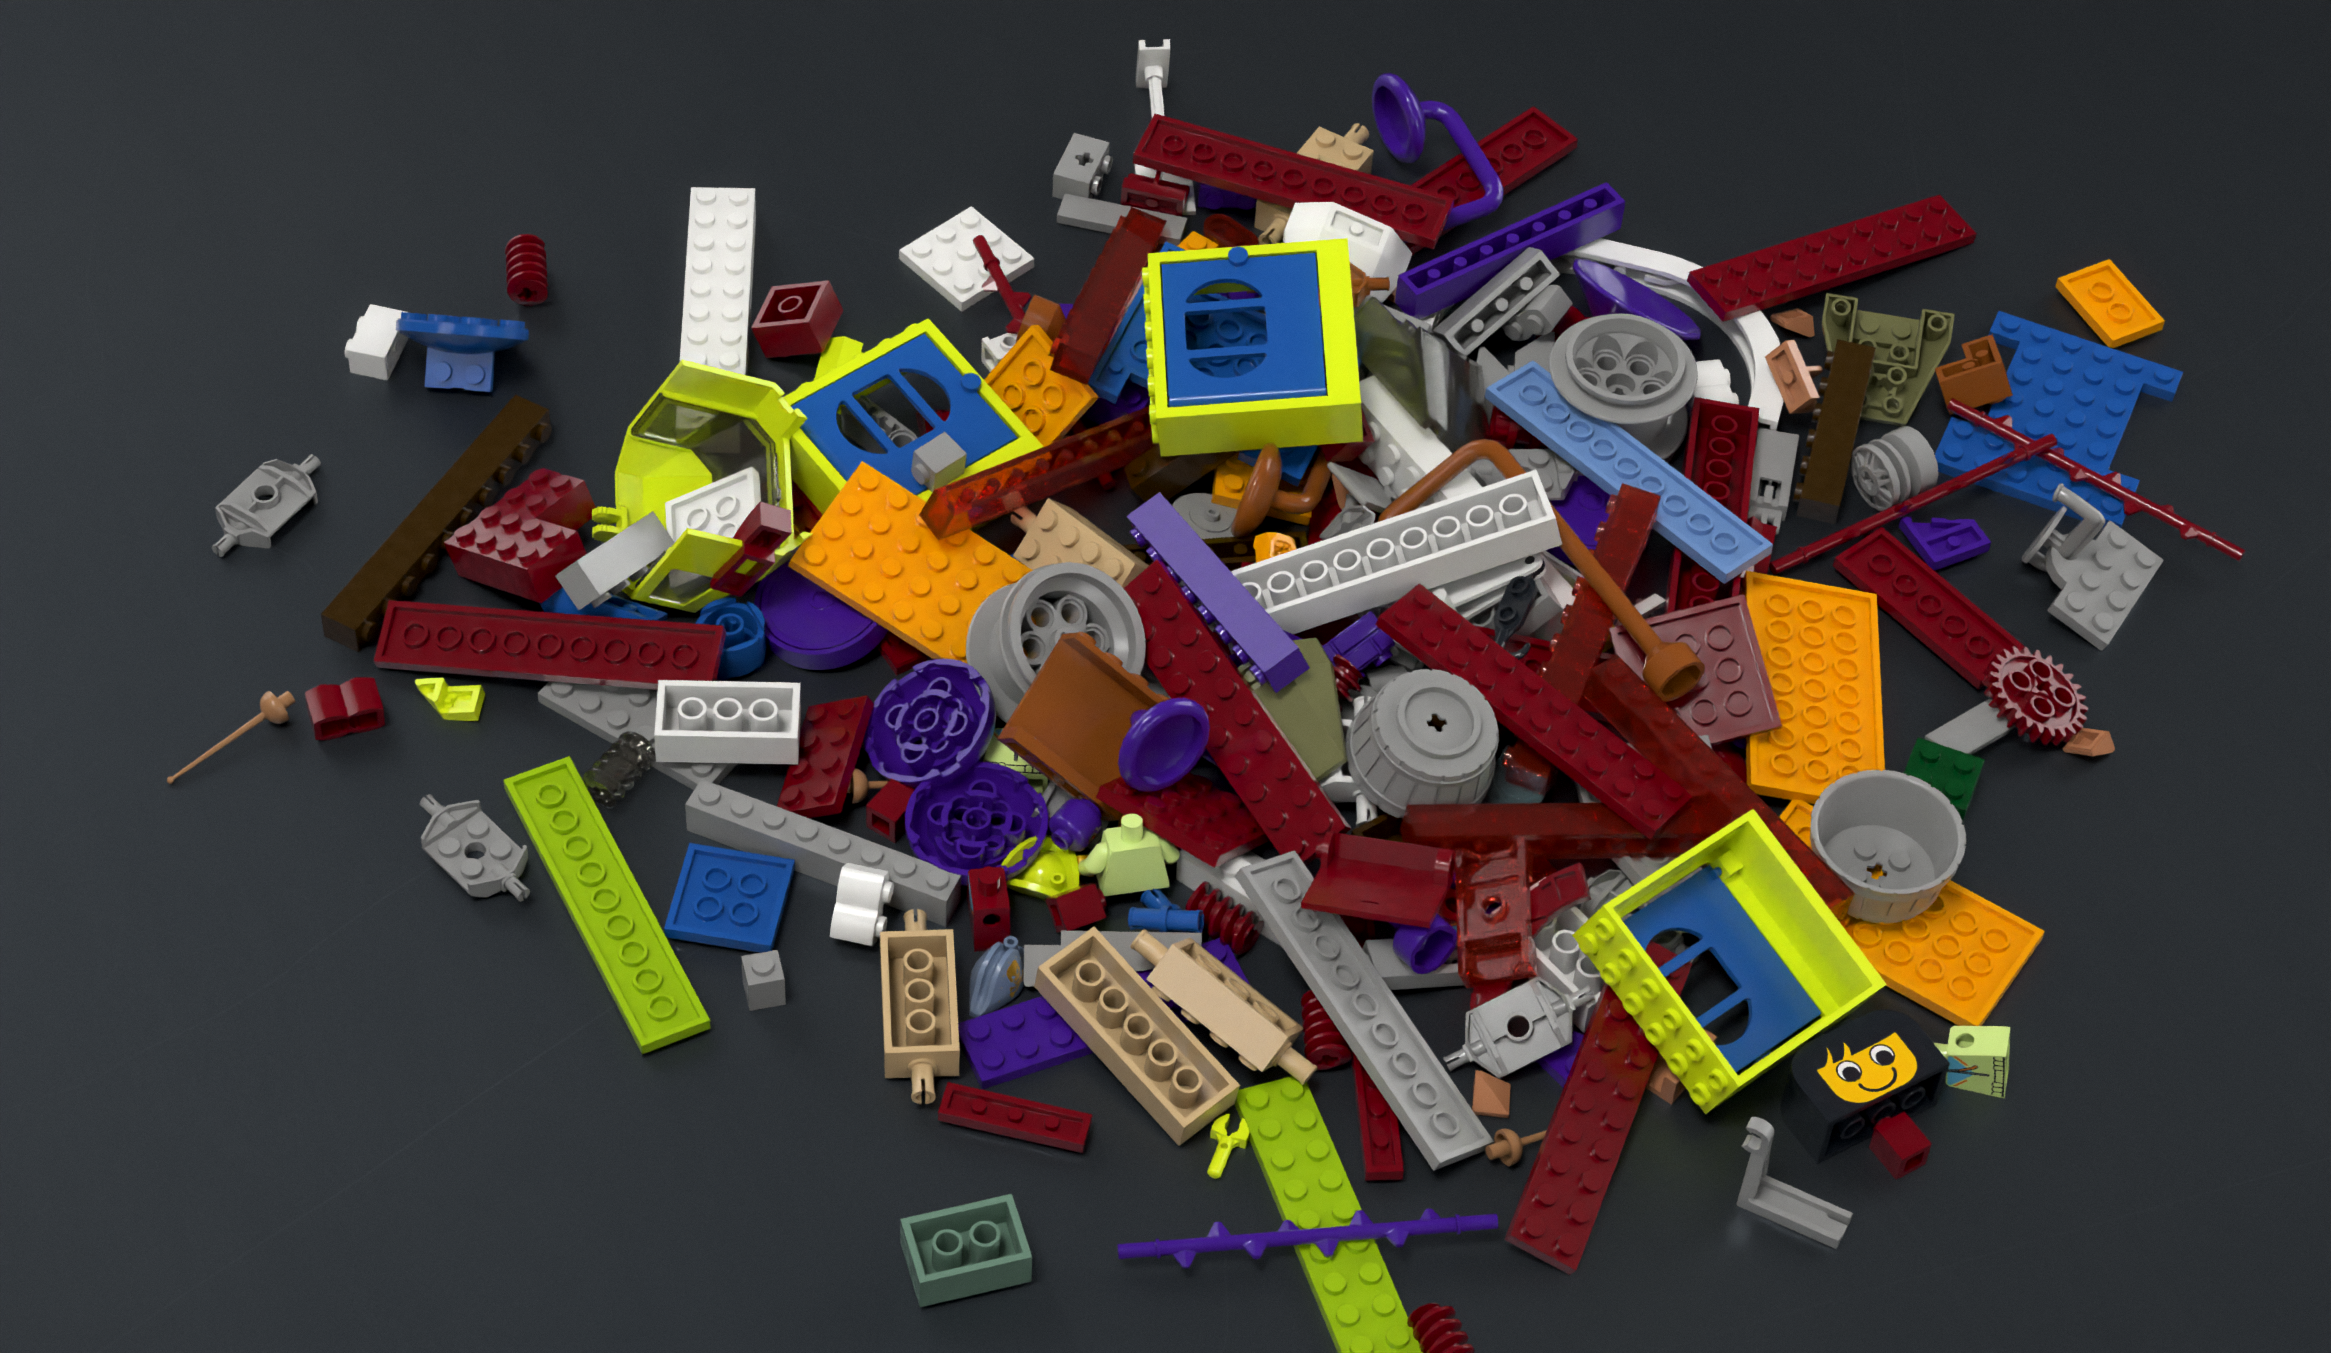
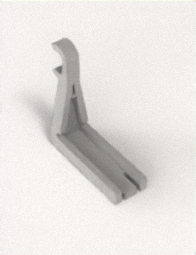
[1737,1117,1853,1249]

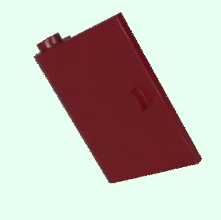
[1301,831,1456,928]

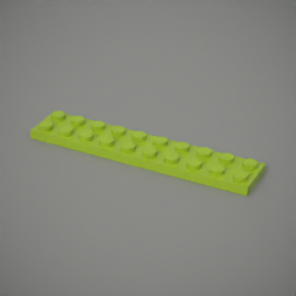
[503,756,711,1054]
[1234,1076,1423,1353]

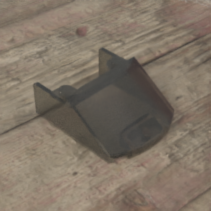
[1354,297,1490,451]

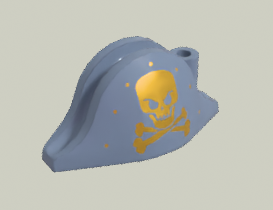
[969,936,1024,1018]

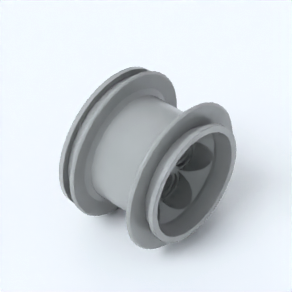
[1549,314,1698,463]
[966,562,1146,723]

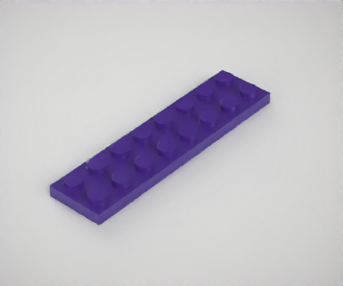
[958,938,1250,1090]

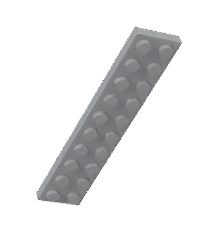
[1235,851,1494,1171]

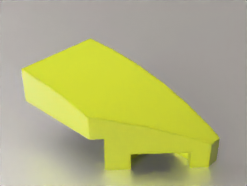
[415,678,485,721]

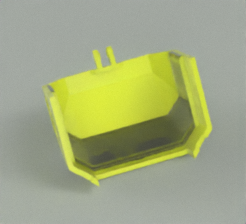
[592,359,813,613]

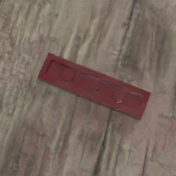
[938,1082,1092,1153]

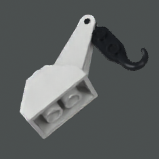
[1357,553,1547,660]

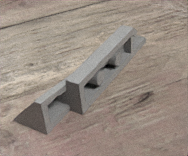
[1024,931,1202,987]

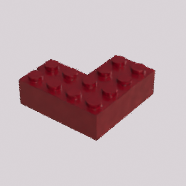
[444,468,596,603]

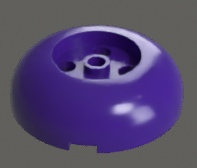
[864,658,996,789]
[905,761,1048,887]

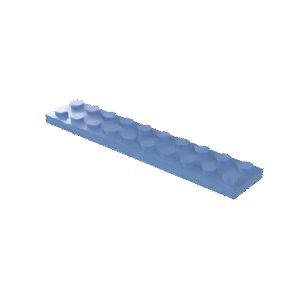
[1485,361,1773,584]

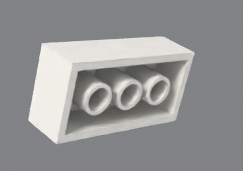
[654,680,801,765]
[1487,877,1605,1033]

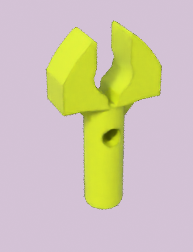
[1207,1114,1250,1179]

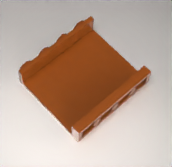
[997,632,1170,821]

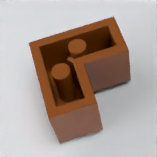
[1935,334,2013,415]

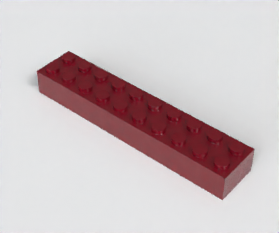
[1664,397,1760,614]

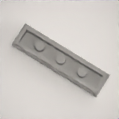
[1057,193,1187,246]

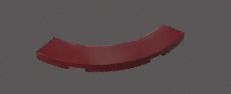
[1470,863,1591,1033]

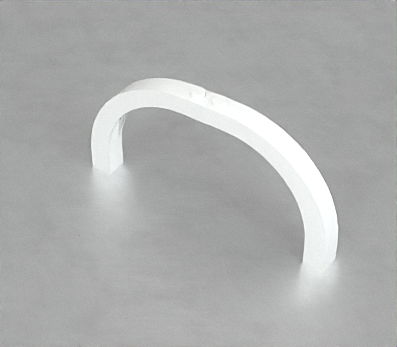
[1403,238,1784,437]

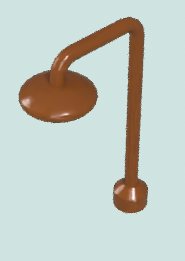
[1016,295,1336,538]
[1377,439,1705,702]

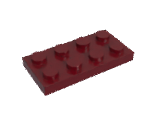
[777,695,874,818]

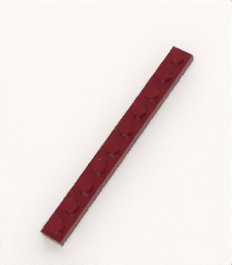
[1339,914,1404,1181]

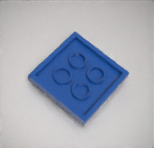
[664,843,795,953]

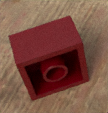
[751,280,843,358]

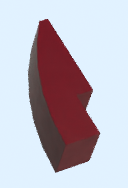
[710,501,792,597]

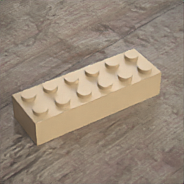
[1034,927,1240,1146]

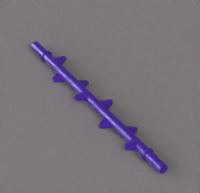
[1117,1208,1498,1269]

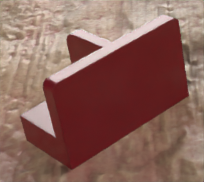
[1120,170,1190,217]

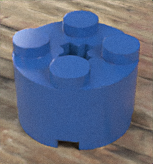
[695,597,766,681]

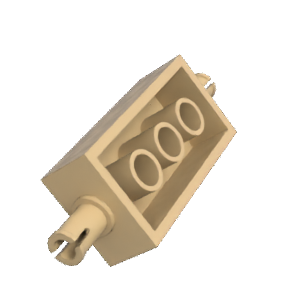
[1254,123,1374,245]
[1011,498,1149,588]
[880,909,960,1104]
[1130,929,1317,1085]

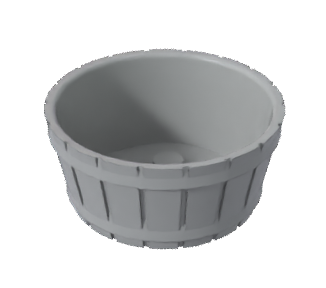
[1345,669,1499,825]
[1810,770,1966,924]

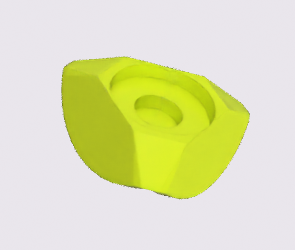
[1001,835,1079,900]

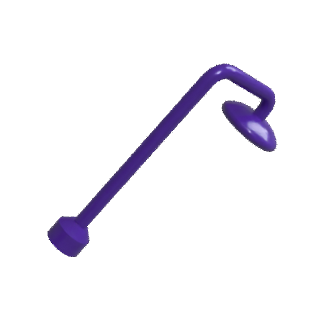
[1217,73,1504,300]
[1118,698,1457,974]

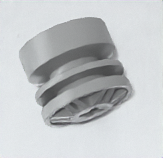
[1850,426,1938,511]

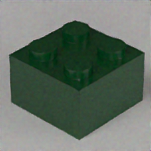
[1904,737,1985,824]

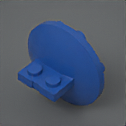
[395,312,529,392]

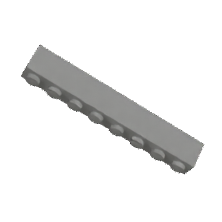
[685,779,961,927]

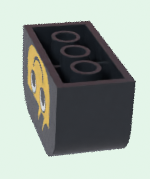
[1780,1010,1950,1164]

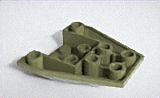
[1821,293,1955,427]
[1238,637,1348,782]

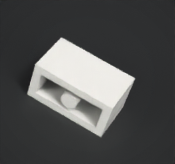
[345,304,408,380]

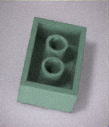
[900,1194,1032,1307]

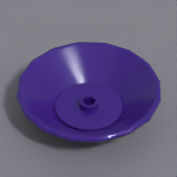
[1573,259,1701,341]

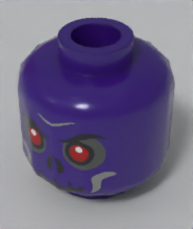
[1049,799,1102,852]

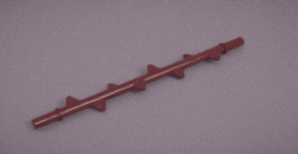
[973,235,1115,490]
[1947,398,2246,562]
[1769,433,2057,575]

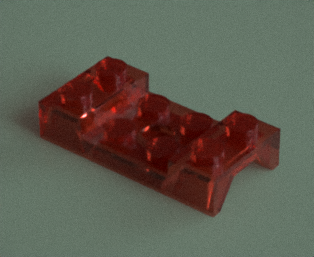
[1454,836,1537,988]

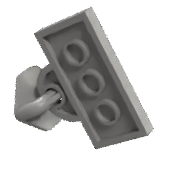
[2022,483,2164,651]

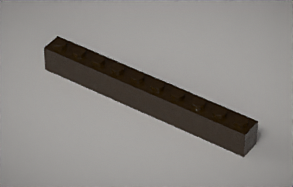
[321,395,552,652]

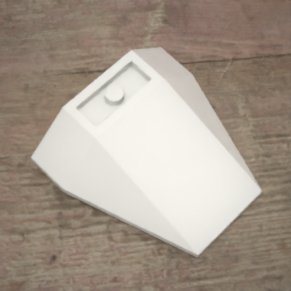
[1283,202,1412,304]

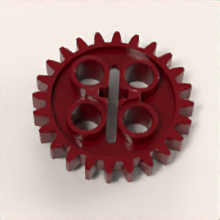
[1982,646,2088,746]

